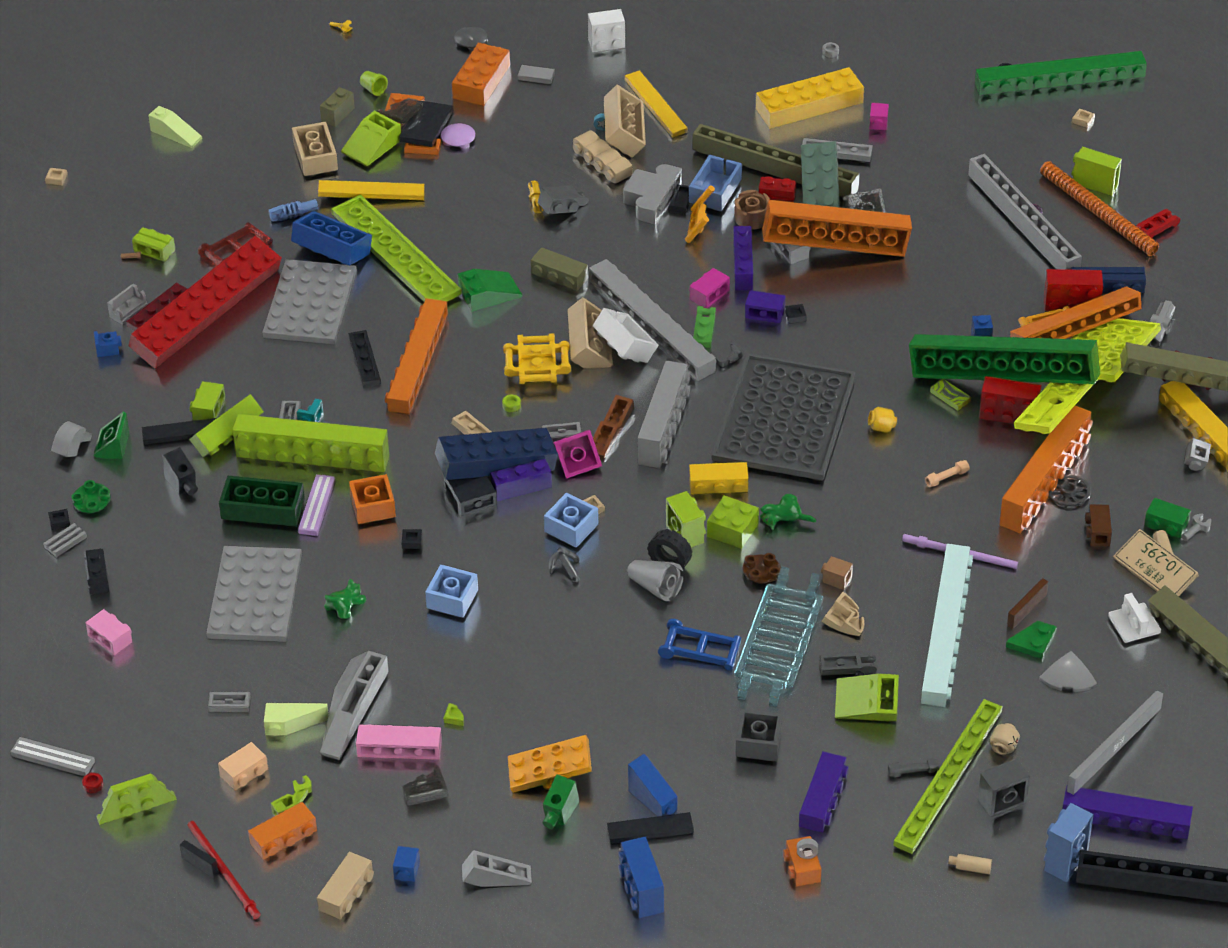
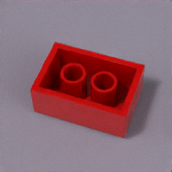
[1044,269,1103,311]
[979,376,1042,424]

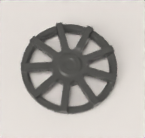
[1048,475,1091,508]

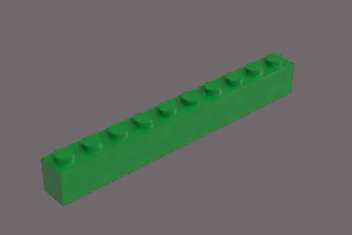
[975,51,1147,95]

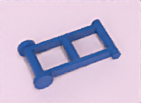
[658,619,741,670]

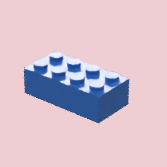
[291,211,372,266]

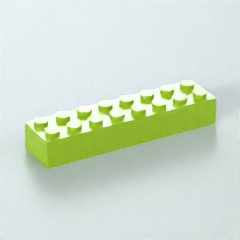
[233,414,389,472]

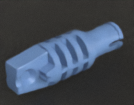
[269,199,318,222]

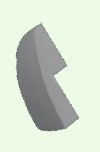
[1039,651,1097,692]

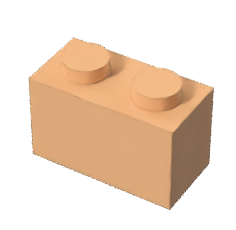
[218,742,268,791]

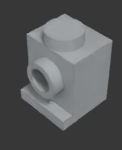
[1184,438,1211,471]

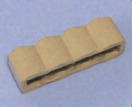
[573,130,632,183]

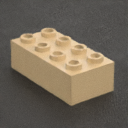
[604,85,646,158]

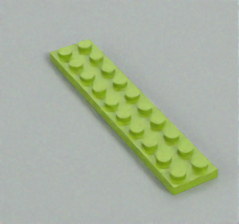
[331,195,462,302]

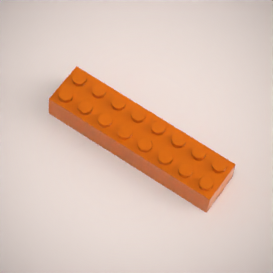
[762,200,912,257]
[999,406,1093,534]

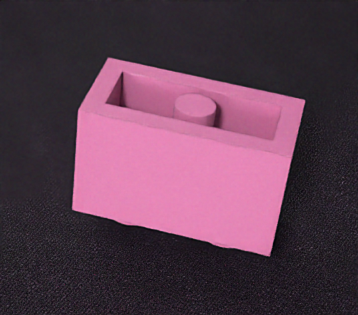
[85,609,132,656]

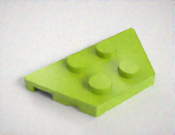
[97,773,177,825]

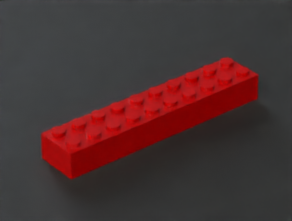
[128,235,282,369]

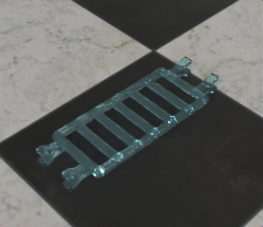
[734,567,823,707]

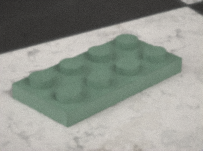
[801,141,839,207]

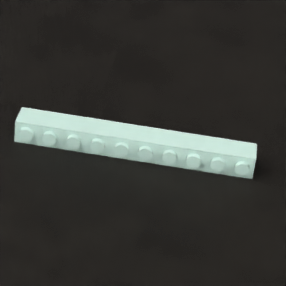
[921,544,973,707]

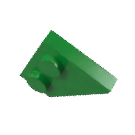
[1006,621,1057,659]

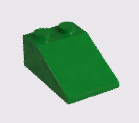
[458,269,522,312]

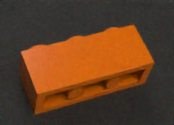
[248,802,317,860]

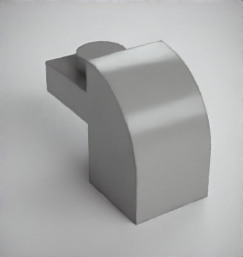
[51,421,92,457]

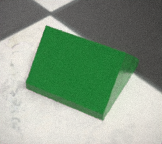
[93,411,130,459]

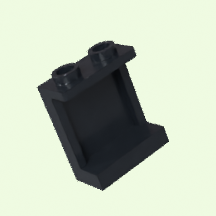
[443,475,497,516]

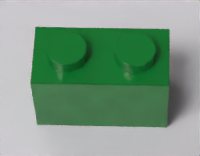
[1144,498,1191,538]

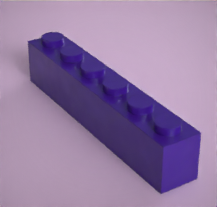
[1062,785,1193,839]

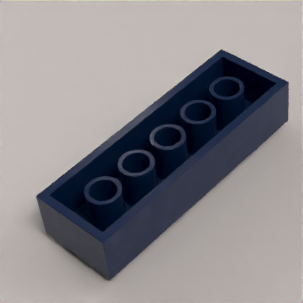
[435,428,558,480]

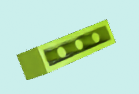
[189,394,264,457]

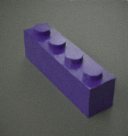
[733,226,753,290]
[799,751,849,833]

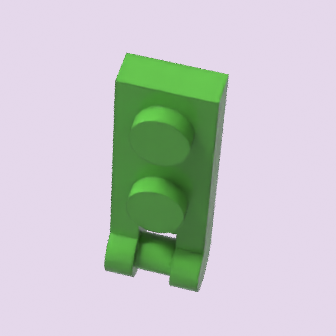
[693,306,716,348]

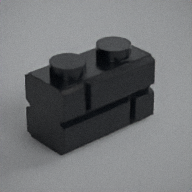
[84,548,109,595]

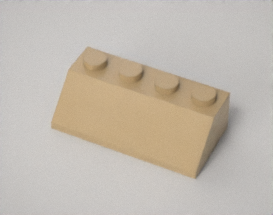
[568,297,613,369]

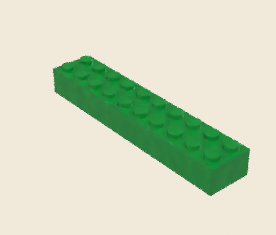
[909,334,1100,384]

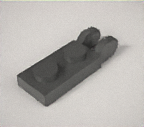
[819,653,878,675]

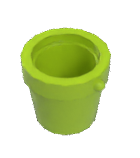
[360,71,388,96]

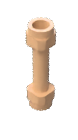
[925,460,970,487]

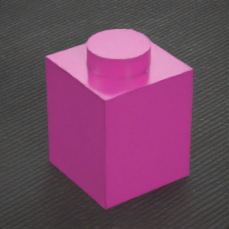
[869,103,889,130]

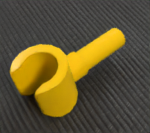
[330,20,353,33]

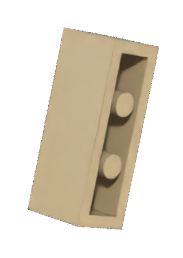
[317,851,374,920]

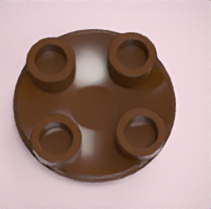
[742,553,782,583]

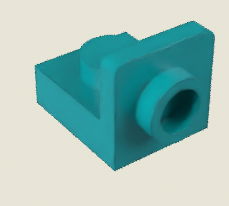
[297,398,324,422]

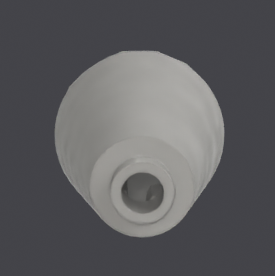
[627,560,683,601]

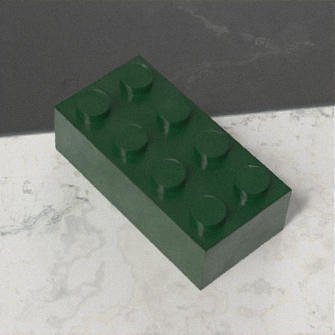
[219,475,305,526]

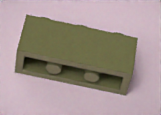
[530,247,588,291]

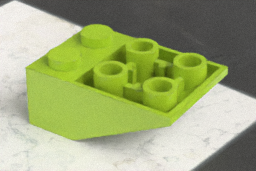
[341,110,401,166]
[835,674,899,722]

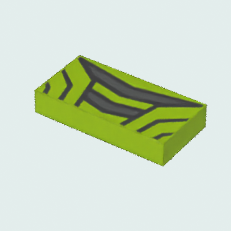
[930,379,971,411]

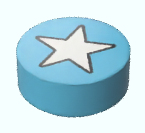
[594,113,605,131]

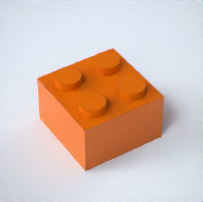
[349,474,396,524]

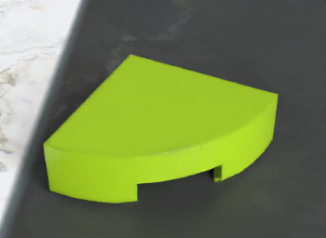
[443,703,464,726]

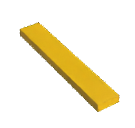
[625,70,688,138]
[318,180,424,200]

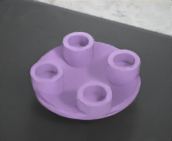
[441,123,475,149]

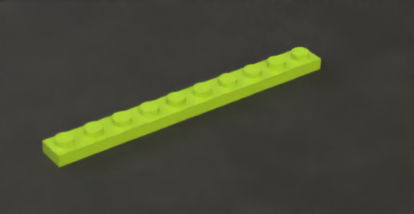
[893,699,1003,854]

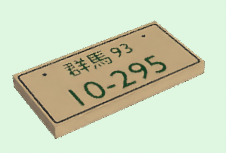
[1113,529,1199,596]

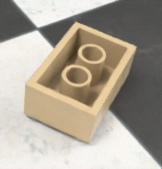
[292,122,338,176]

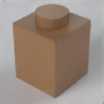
[821,556,853,590]

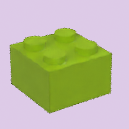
[666,491,706,547]
[707,495,759,549]

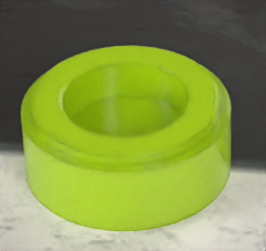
[502,394,521,412]

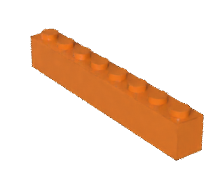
[1010,286,1142,339]
[385,298,448,415]

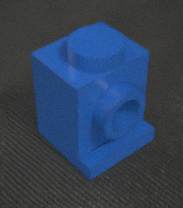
[94,331,122,357]

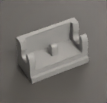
[107,283,148,325]

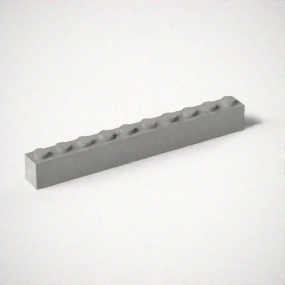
[968,154,1082,270]
[589,259,716,381]

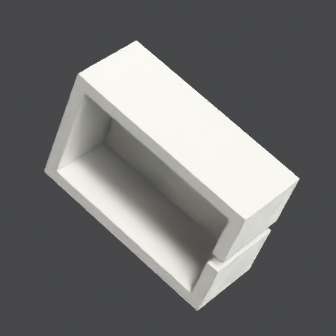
[593,308,659,363]

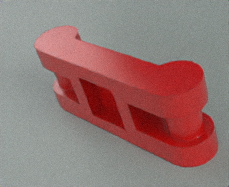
[1136,209,1180,239]

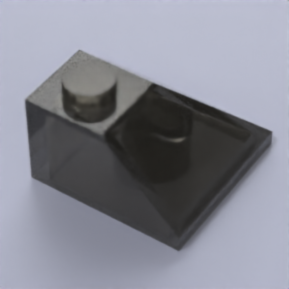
[842,188,886,213]

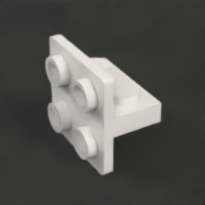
[1108,593,1161,643]

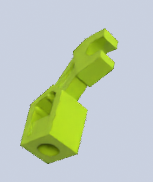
[271,775,312,816]

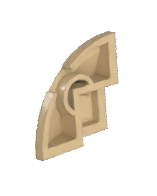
[821,592,864,636]

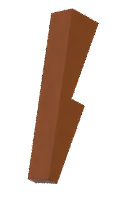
[593,395,635,458]

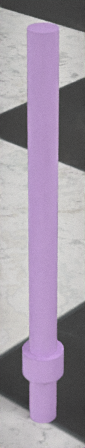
[902,534,1018,569]

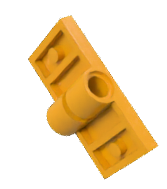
[508,735,592,793]

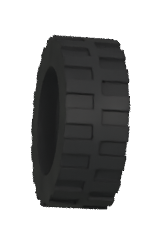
[647,529,693,571]

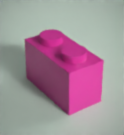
[689,268,730,308]

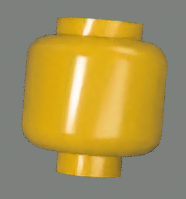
[868,407,897,433]

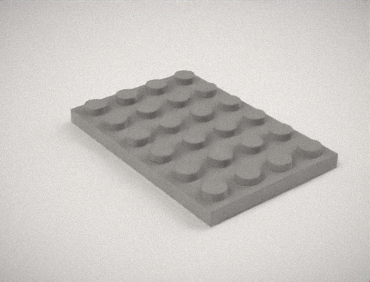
[262,259,357,344]
[206,546,302,642]

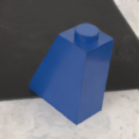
[628,754,677,816]

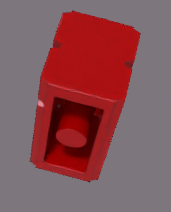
[759,176,796,202]

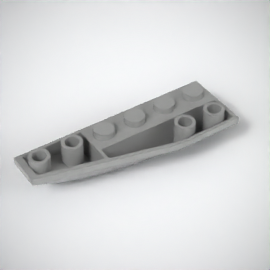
[320,651,389,760]

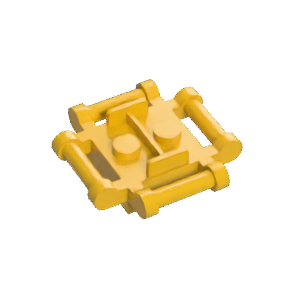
[503,333,571,384]

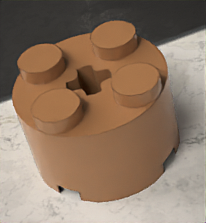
[734,190,770,229]

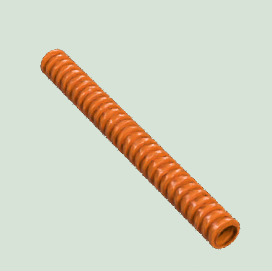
[1040,161,1159,256]

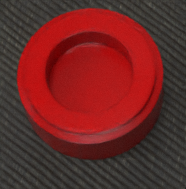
[82,773,104,793]

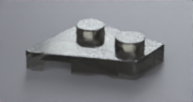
[377,98,424,124]

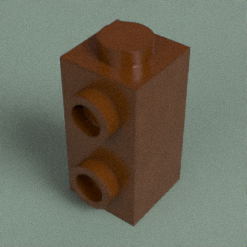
[1085,504,1112,546]

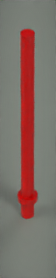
[187,821,261,919]

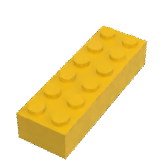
[756,67,864,129]

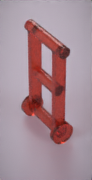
[197,222,273,265]

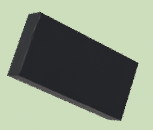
[668,184,690,214]
[180,840,218,878]

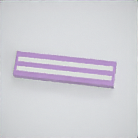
[298,474,335,536]

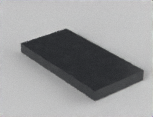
[399,100,454,147]

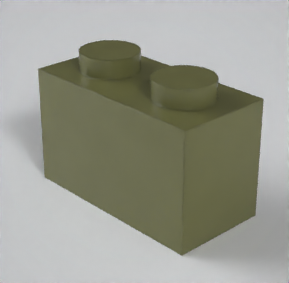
[320,87,355,127]

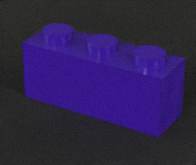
[490,459,552,501]

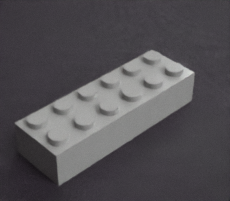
[638,361,690,468]

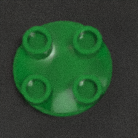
[71,480,111,513]

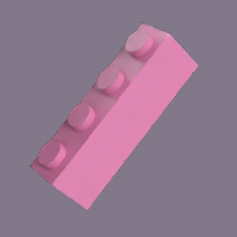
[356,724,442,760]

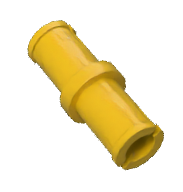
[528,180,544,213]

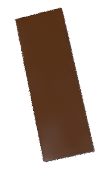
[1007,579,1049,629]

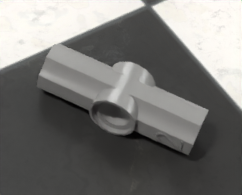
[1148,300,1176,348]

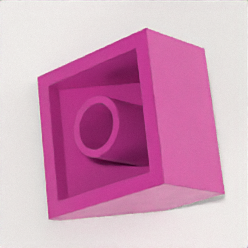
[553,430,602,478]

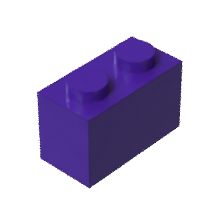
[745,290,786,323]

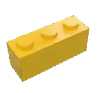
[689,462,748,494]

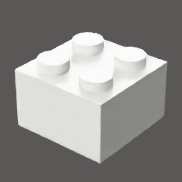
[588,9,625,52]

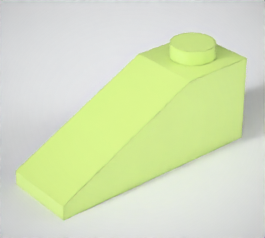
[148,106,202,148]
[264,703,329,736]

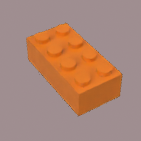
[452,43,510,106]

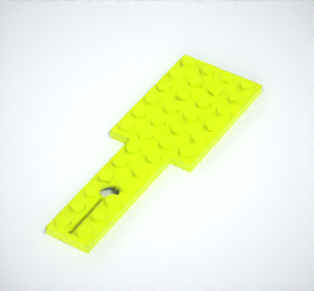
[1014,318,1161,434]

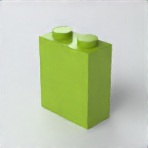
[1071,146,1122,196]

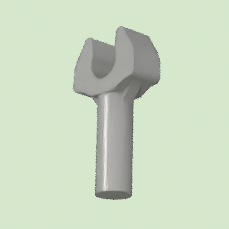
[1181,514,1211,541]

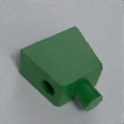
[542,774,579,829]

